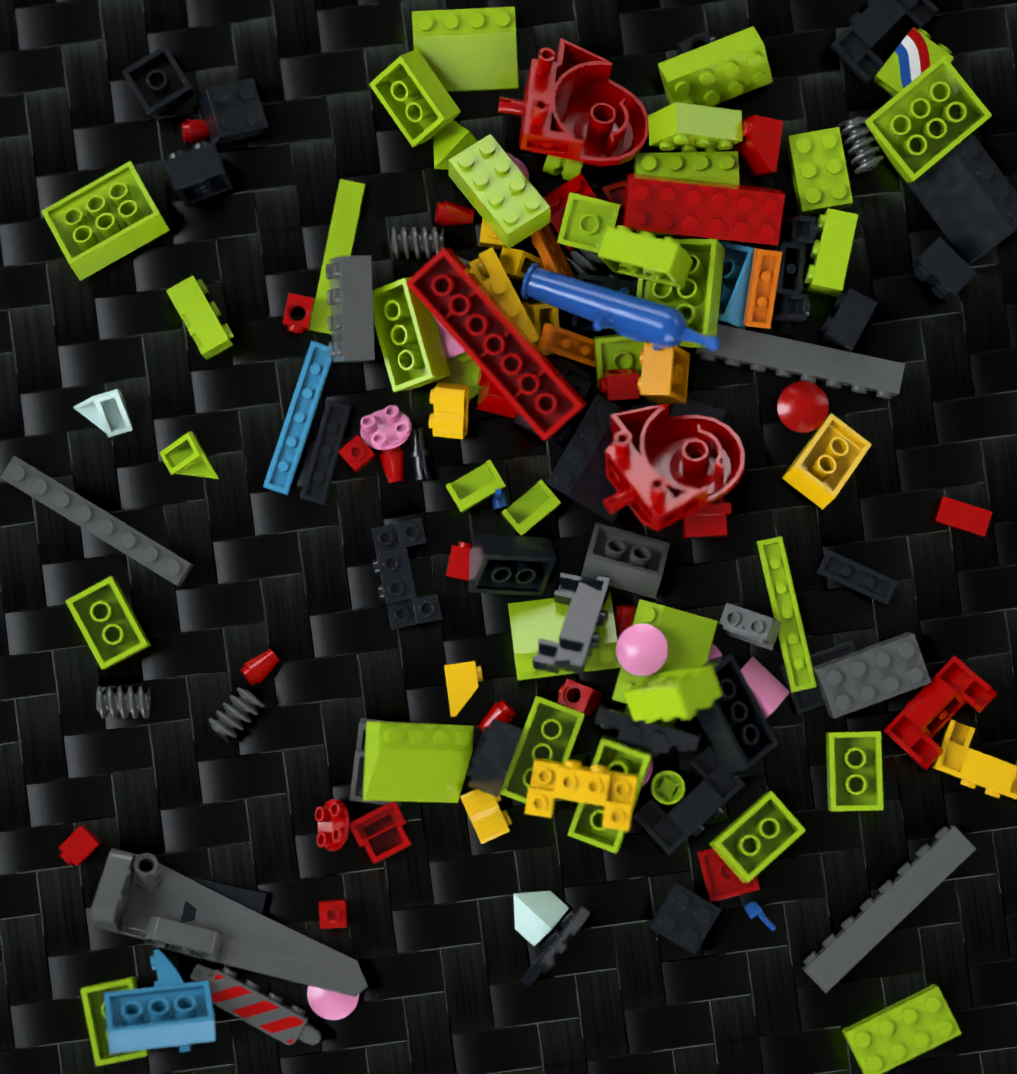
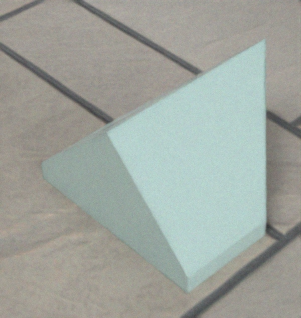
[73,389,133,437]
[513,891,569,946]

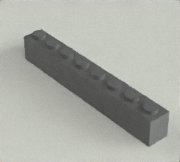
[695,324,905,399]
[0,456,193,587]
[802,825,976,993]

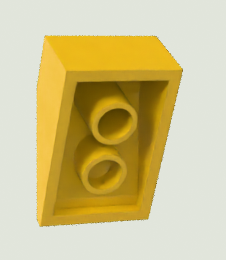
[782,413,872,510]

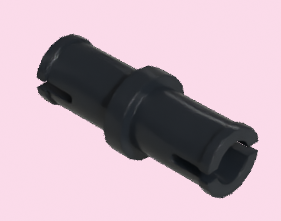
[409,428,432,482]

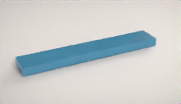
[263,341,333,495]

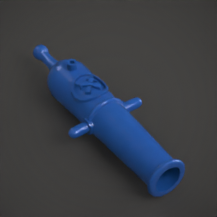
[521,263,721,351]

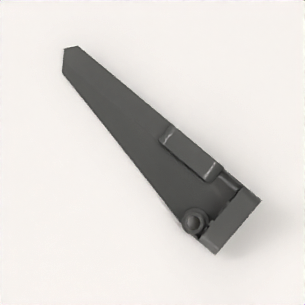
[91,848,368,997]

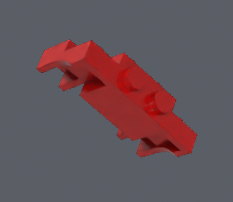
[883,656,997,770]

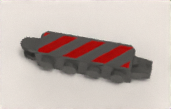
[190,963,322,1045]

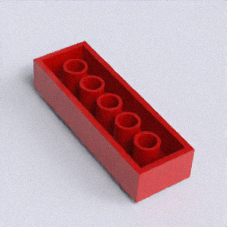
[621,173,785,246]

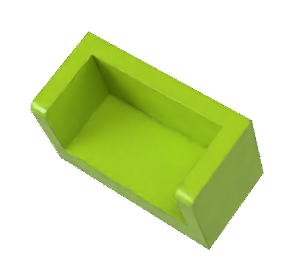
[445,459,506,513]
[501,479,561,536]

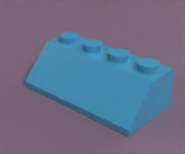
[104,981,215,1054]

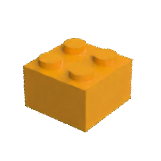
[638,343,690,404]

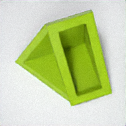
[433,120,478,170]
[159,431,219,479]

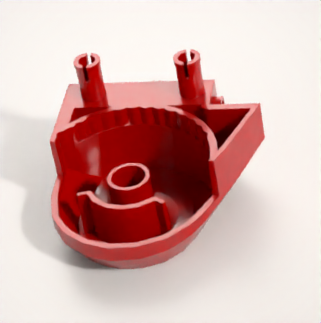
[498,38,649,167]
[603,404,744,530]

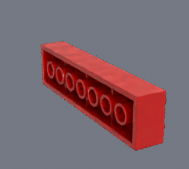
[406,248,587,441]

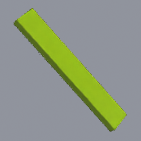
[309,179,366,335]
[756,536,817,693]

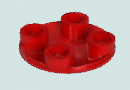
[777,381,829,433]
[315,799,350,851]

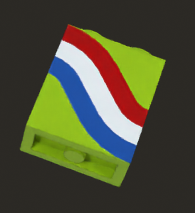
[873,27,954,96]

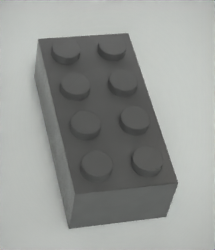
[326,255,375,363]
[813,632,931,718]

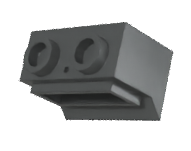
[719,603,782,650]

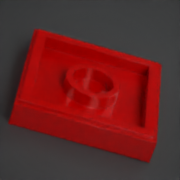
[697,848,760,903]

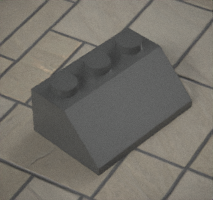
[581,523,670,599]

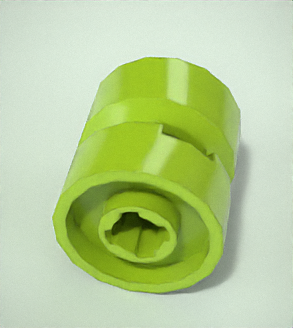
[542,155,584,181]
[650,770,685,805]

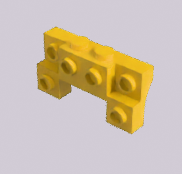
[469,247,540,344]
[933,719,1017,800]
[525,758,639,831]

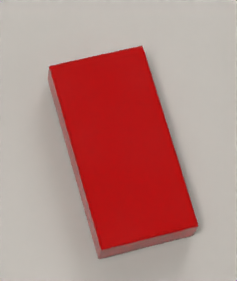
[935,496,992,537]

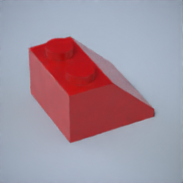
[733,115,783,177]
[543,173,597,251]

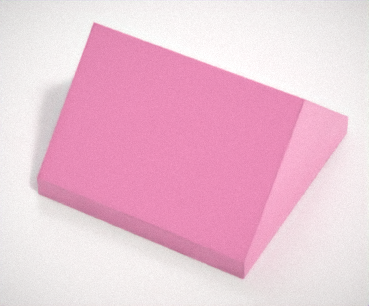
[740,656,790,719]

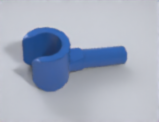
[490,489,509,510]
[744,901,776,931]

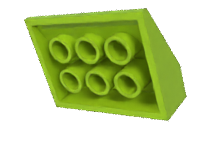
[412,7,518,92]
[864,55,992,183]
[633,151,739,236]
[41,161,170,281]
[636,239,725,348]
[508,591,621,680]
[612,599,718,721]
[363,722,473,803]

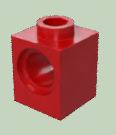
[283,293,315,334]
[599,368,639,401]
[338,435,376,473]
[446,542,473,581]
[557,679,603,717]
[58,825,102,866]
[319,899,348,929]

